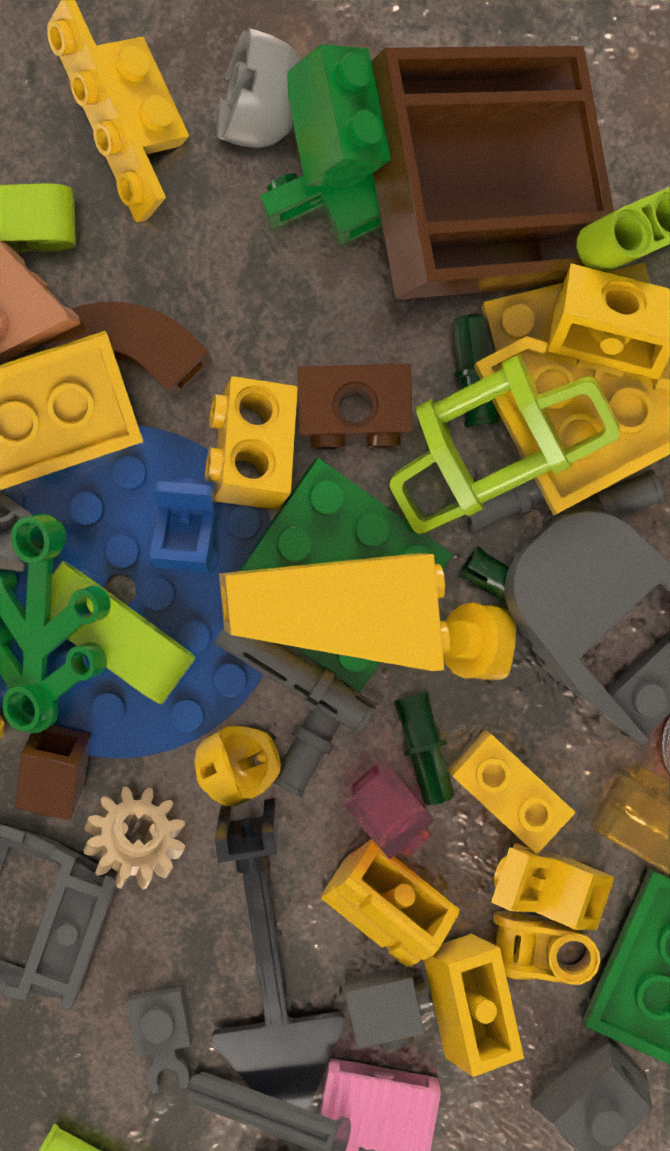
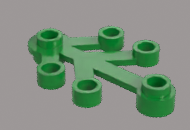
[0,513,111,733]

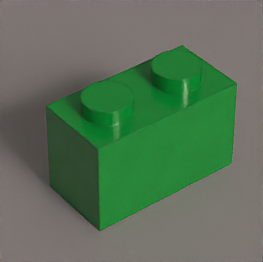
[287,44,391,187]

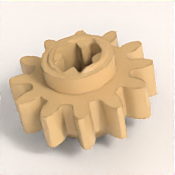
[84,786,185,889]

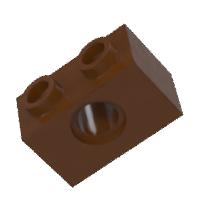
[298,363,413,450]

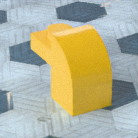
[491,842,615,930]

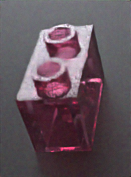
[343,756,435,859]

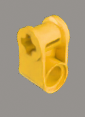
[493,911,600,985]

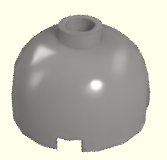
[216,28,301,148]

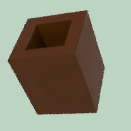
[15,725,92,820]

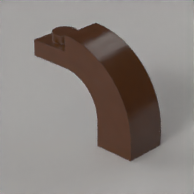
[42,301,212,398]

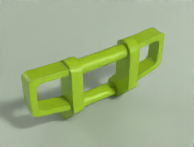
[389,354,620,534]

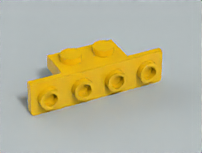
[47,0,189,223]

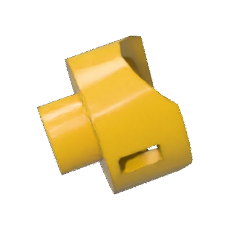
[443,603,516,681]
[194,726,281,806]

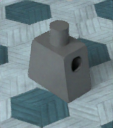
[531,1035,653,1151]

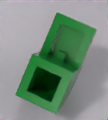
[260,173,382,246]

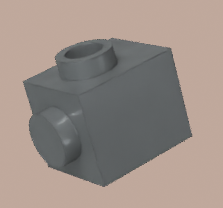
[345,966,432,1050]

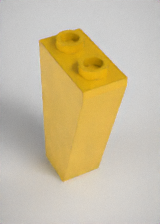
[219,553,450,671]

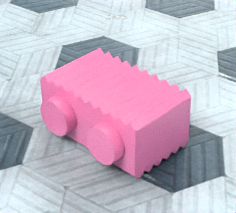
[319,1058,441,1151]

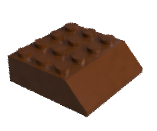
[371,46,624,300]

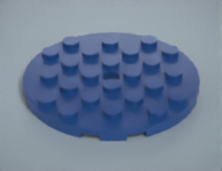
[0,425,271,758]

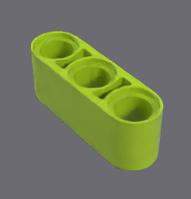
[0,183,76,253]
[577,187,670,272]
[49,561,196,705]

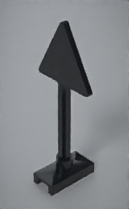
[211,798,345,1110]

